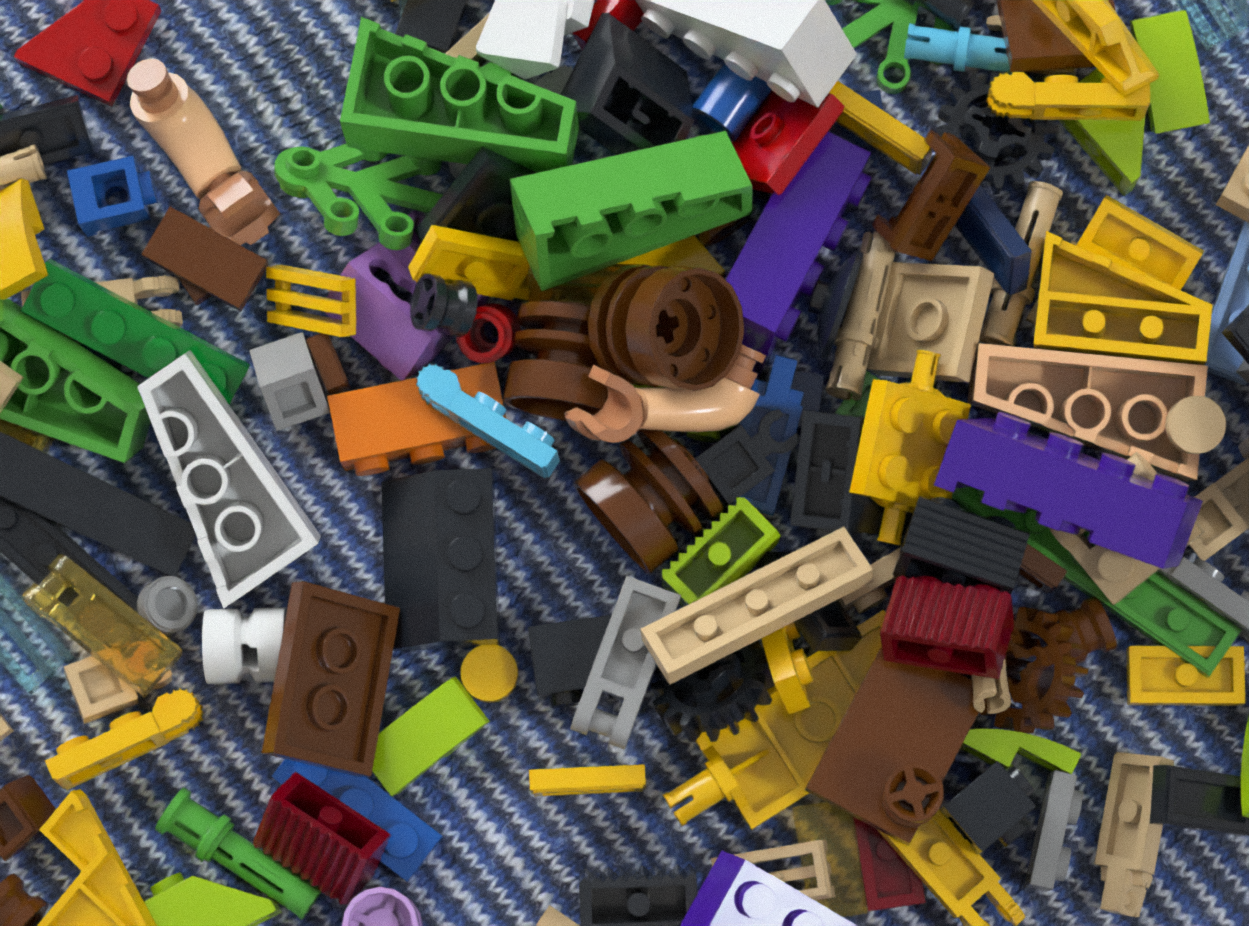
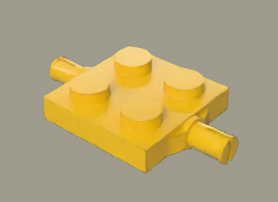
[849,350,971,546]

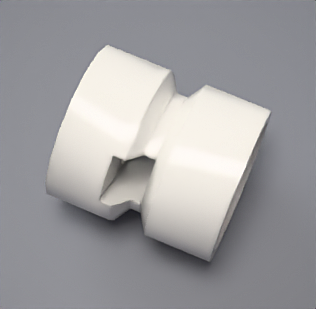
[202,607,287,684]

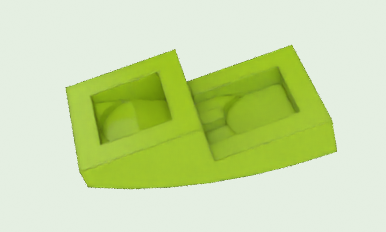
[1129,10,1210,134]
[372,676,490,796]
[960,729,1082,774]

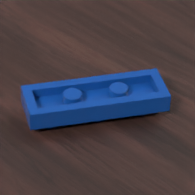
[271,759,443,883]

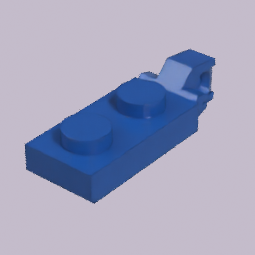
[719,355,804,516]

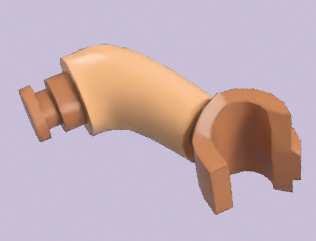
[127,58,280,245]
[564,344,766,443]

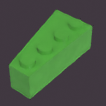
[340,17,579,173]
[510,131,752,292]
[0,298,151,463]

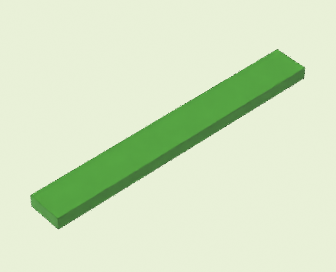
[835,370,1241,678]

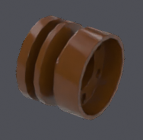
[588,264,744,391]
[503,301,608,421]
[573,429,724,575]

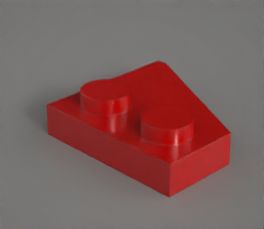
[14,0,162,107]

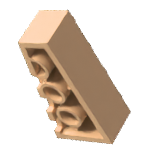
[967,343,1208,482]

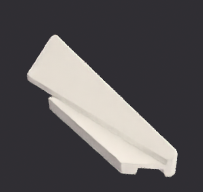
[476,0,595,79]

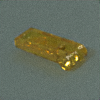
[21,554,182,698]

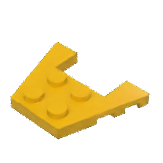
[37,789,157,926]

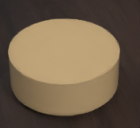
[1165,396,1226,454]

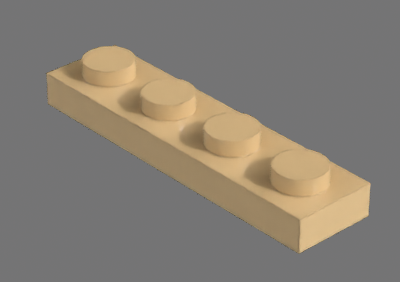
[640,527,873,685]

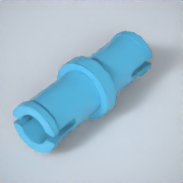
[904,23,1013,75]

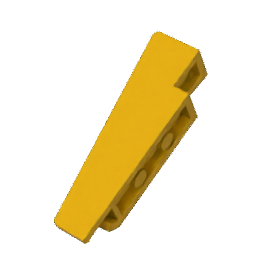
[1032,0,1159,96]

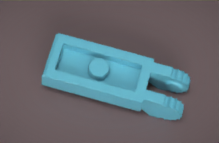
[416,364,560,478]

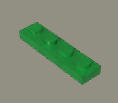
[21,258,250,405]

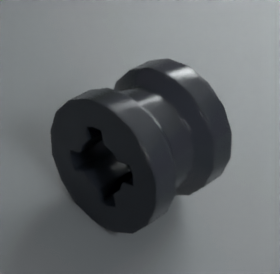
[410,274,477,337]

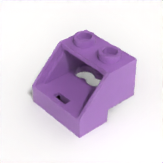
[323,210,490,381]

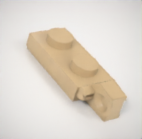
[1094,752,1174,917]

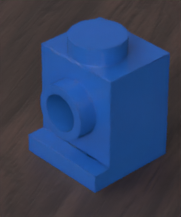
[67,156,158,237]

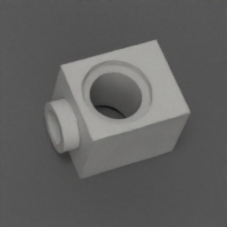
[249,332,330,431]

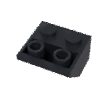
[560,13,694,155]
[790,410,910,536]

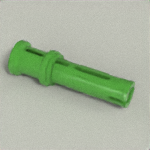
[155,787,321,920]

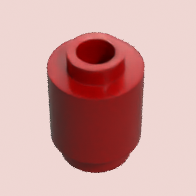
[456,303,521,363]

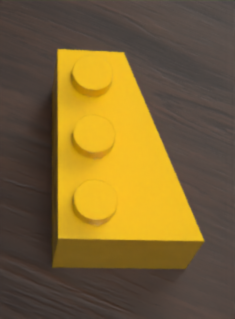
[1033,231,1213,365]

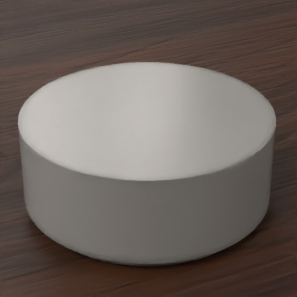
[137,576,198,635]

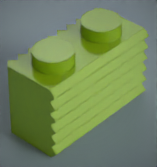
[662,497,780,607]

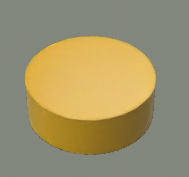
[461,645,518,703]

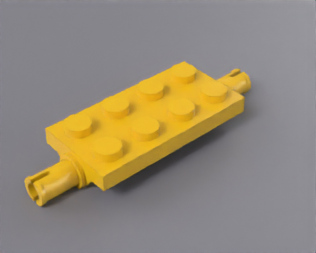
[662,610,886,830]

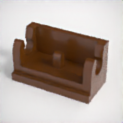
[872,130,991,261]

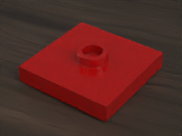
[731,90,845,195]

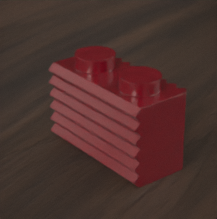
[880,575,1014,679]
[253,771,392,905]

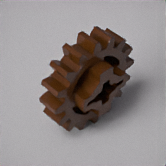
[979,607,1088,734]

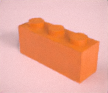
[327,361,507,476]

